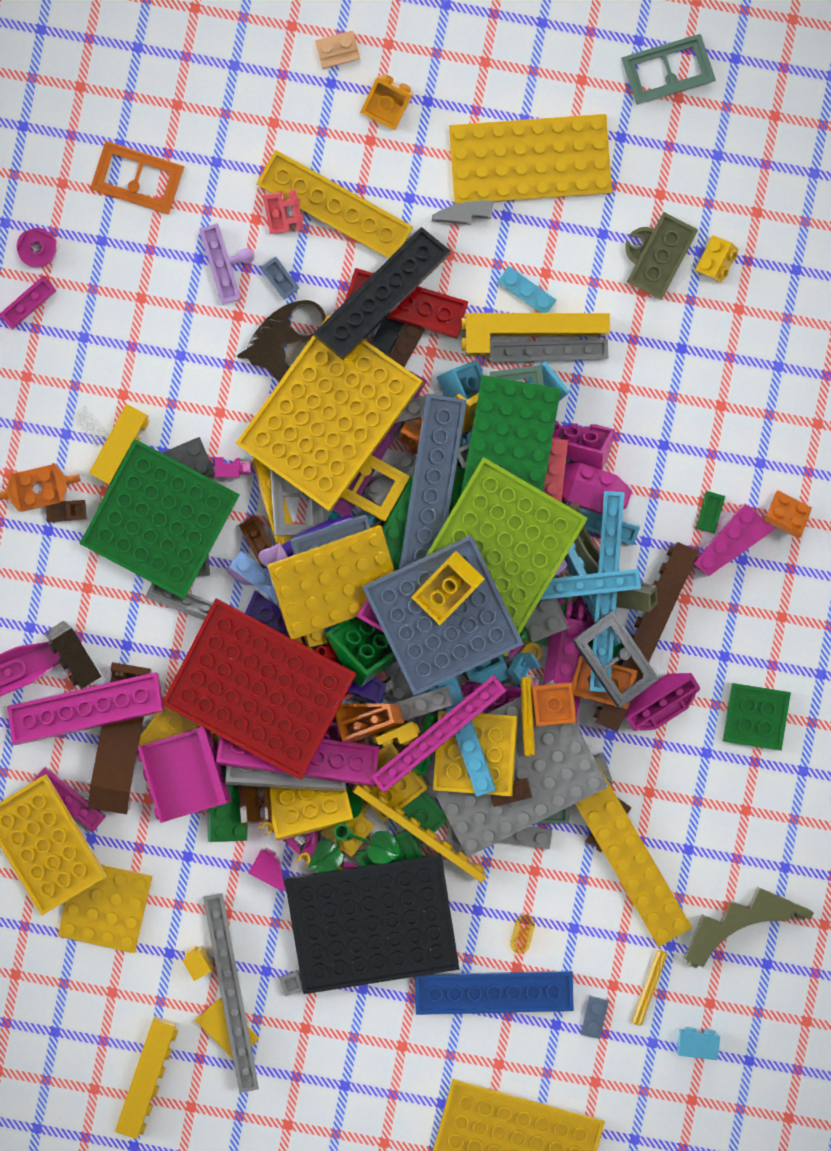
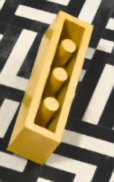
[89,404,150,485]

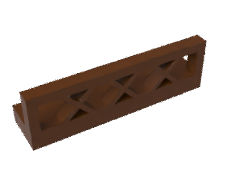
[238,785,272,824]

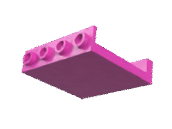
[137,727,232,823]

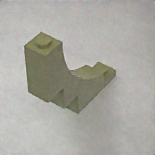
[683,886,814,968]

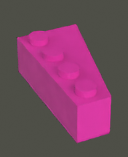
[693,503,775,576]

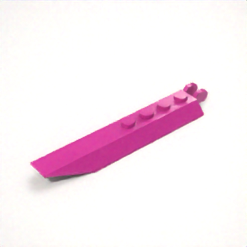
[543,603,592,724]
[0,642,60,697]

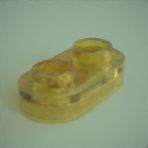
[510,914,535,954]

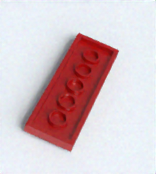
[344,268,469,339]

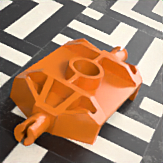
[0,463,81,512]

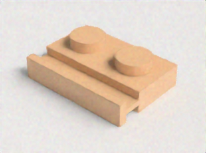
[315,30,360,69]

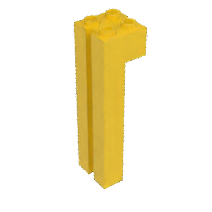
[461,313,610,356]

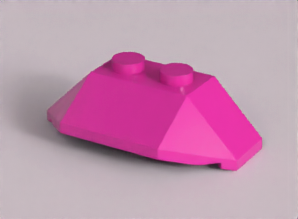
[562,462,632,515]
[625,673,700,731]

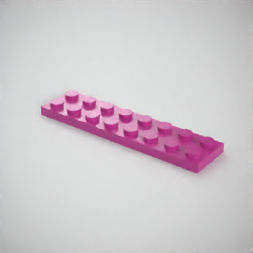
[7,672,164,746]
[216,736,379,787]

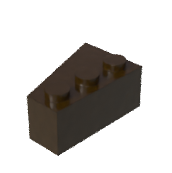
[44,621,102,689]

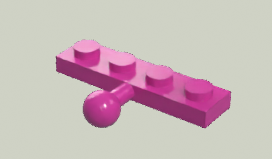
[32,766,106,832]

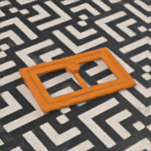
[90,141,185,215]

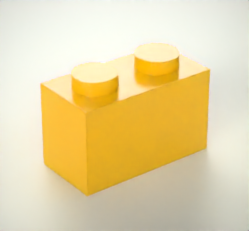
[182,945,214,981]

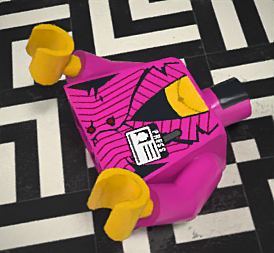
[259,820,319,867]

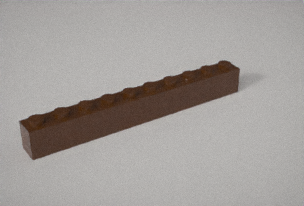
[593,542,699,732]

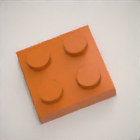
[764,490,812,539]
[532,682,577,726]

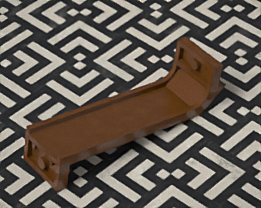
[88,662,152,815]

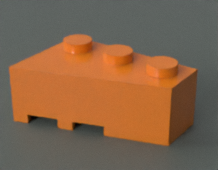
[335,704,404,742]

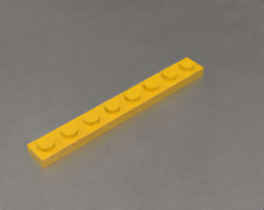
[353,784,486,883]

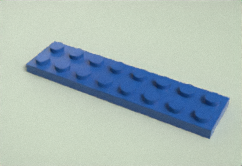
[415,971,574,1015]

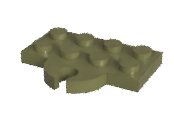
[625,211,698,300]

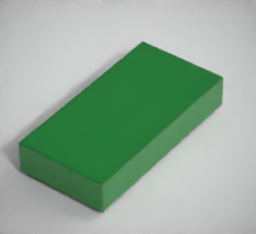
[695,490,726,534]

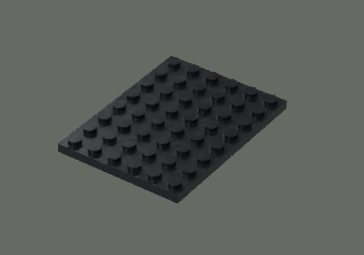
[284,853,460,994]

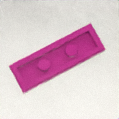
[0,276,57,330]

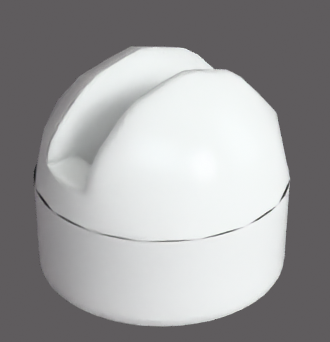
[382,677,395,694]

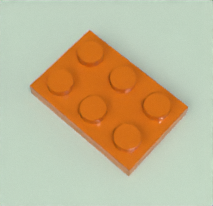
[573,656,638,710]

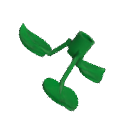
[309,785,401,872]

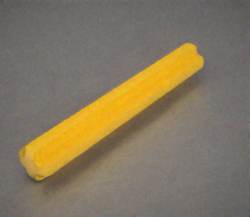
[521,677,535,756]
[632,950,667,1026]

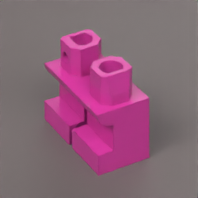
[215,457,251,479]

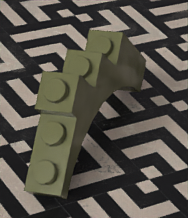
[569,502,658,612]

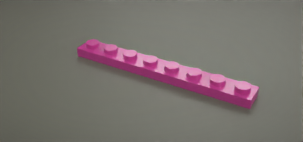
[371,675,507,793]

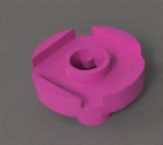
[16,228,57,268]

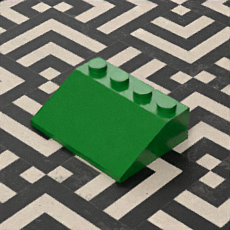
[326,617,397,687]

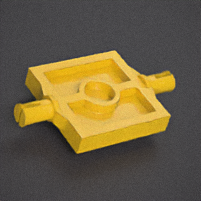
[321,800,376,857]

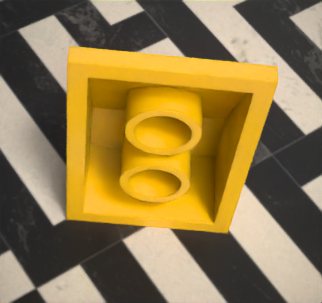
[411,551,485,625]

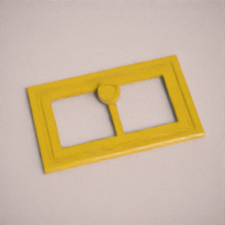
[341,455,410,522]

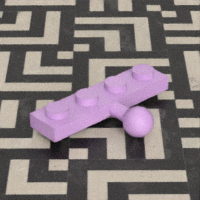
[199,223,255,305]

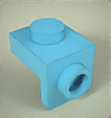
[508,653,541,684]

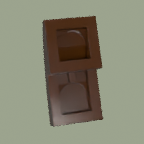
[46,500,87,523]

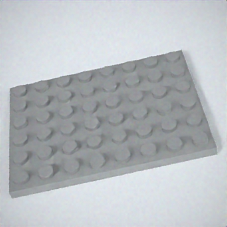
[425,680,608,857]

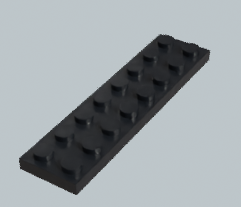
[314,227,451,360]

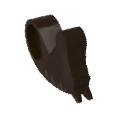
[237,300,326,382]

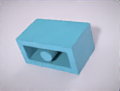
[676,1026,720,1060]

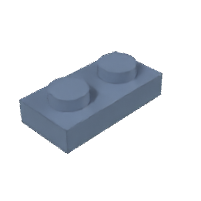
[260,256,300,300]
[580,995,609,1039]

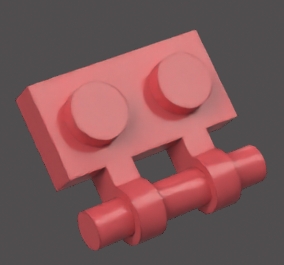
[262,190,304,234]

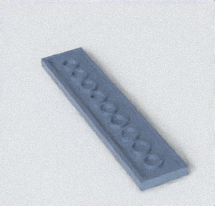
[399,393,467,569]

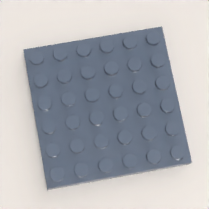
[362,535,523,696]

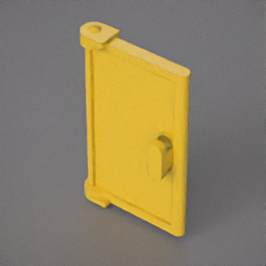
[194,997,260,1062]

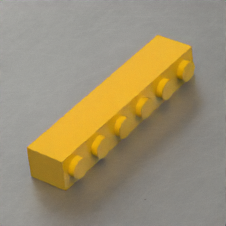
[115,1016,179,1139]

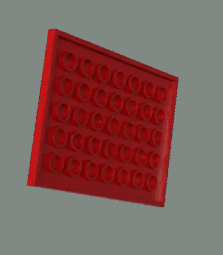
[162,598,357,780]

